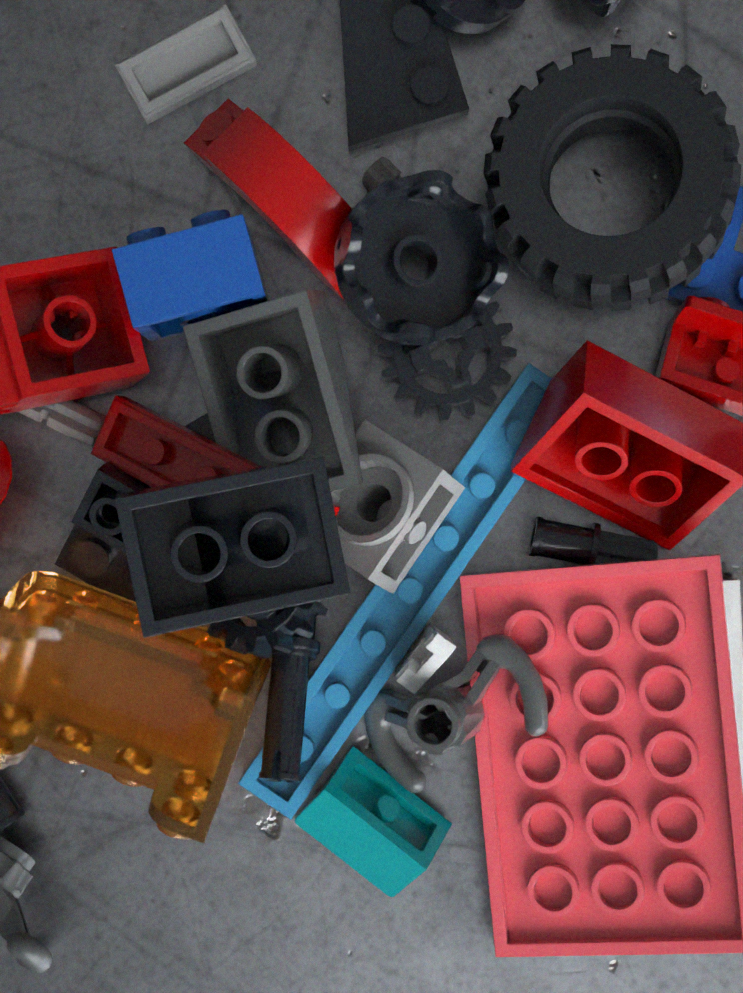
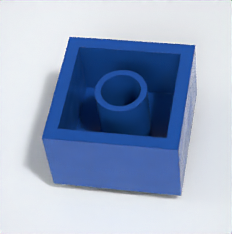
[112,209,269,342]

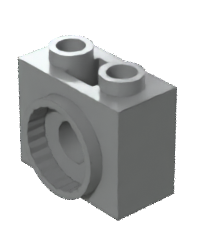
[331,419,465,594]

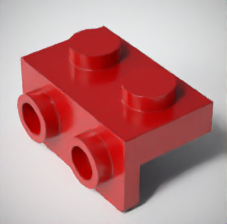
[655,295,743,416]

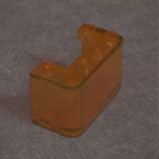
[0,571,271,844]

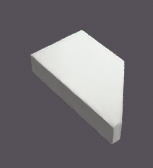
[394,623,456,694]

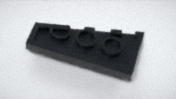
[340,0,469,152]

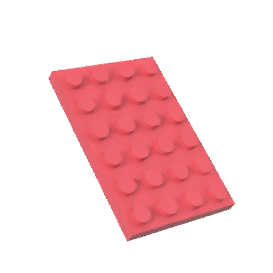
[460,554,743,957]

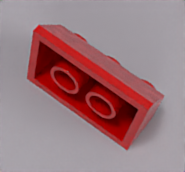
[511,340,743,551]

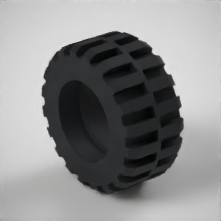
[483,44,742,311]

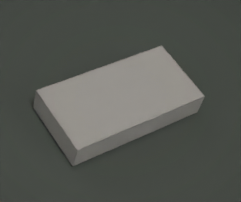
[115,4,257,125]

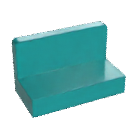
[295,746,452,897]

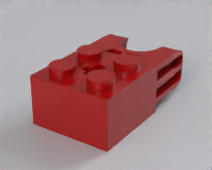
[0,246,150,415]

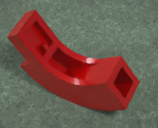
[184,98,351,300]

